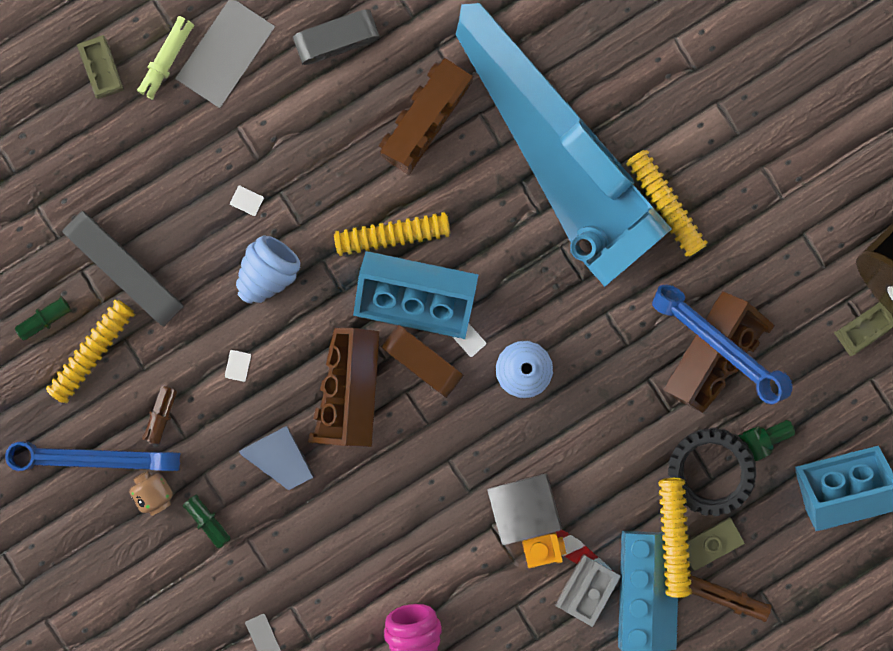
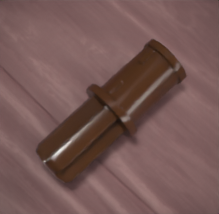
[142,386,177,444]

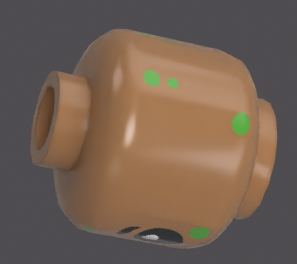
[129,471,173,516]

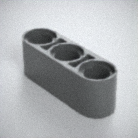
[293,9,380,65]

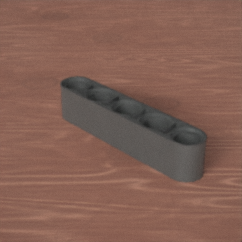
[62,210,184,327]

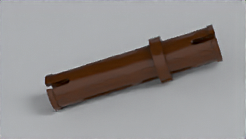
[688,574,772,622]

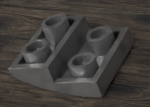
[487,473,562,545]

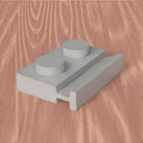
[555,554,621,627]

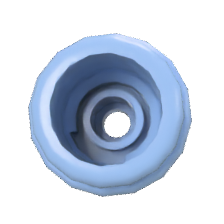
[236,235,300,304]
[496,341,553,398]

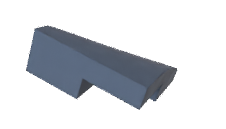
[239,426,315,490]

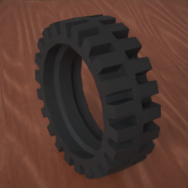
[668,428,756,516]

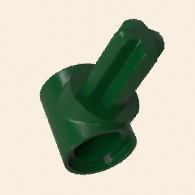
[738,420,795,462]

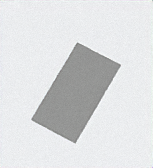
[175,0,275,108]

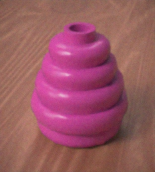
[384,604,442,651]

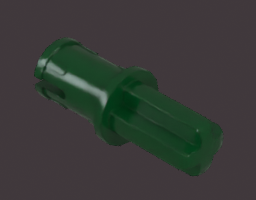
[15,296,72,341]
[182,494,231,549]

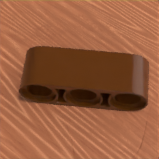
[381,325,464,398]

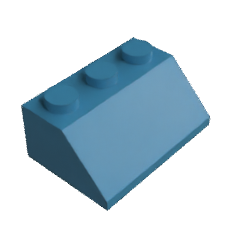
[795,446,893,531]

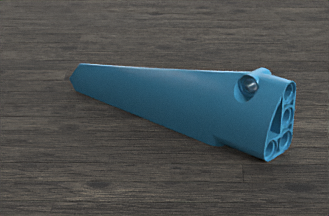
[456,3,672,287]

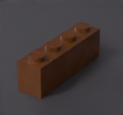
[379,57,473,175]
[664,291,775,413]
[308,328,379,447]

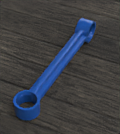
[652,285,792,404]
[5,442,180,471]

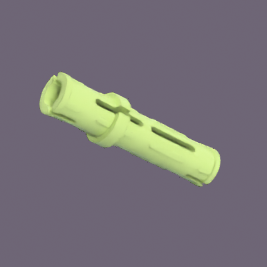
[137,16,194,100]

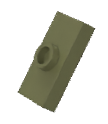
[77,35,125,99]
[834,302,893,357]
[686,517,745,571]

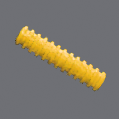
[626,150,708,257]
[334,212,450,256]
[46,299,136,403]
[658,478,692,598]

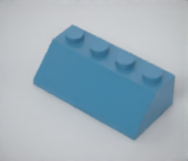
[353,251,479,339]
[618,531,678,651]

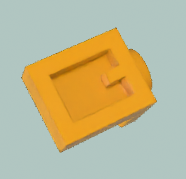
[522,532,567,568]

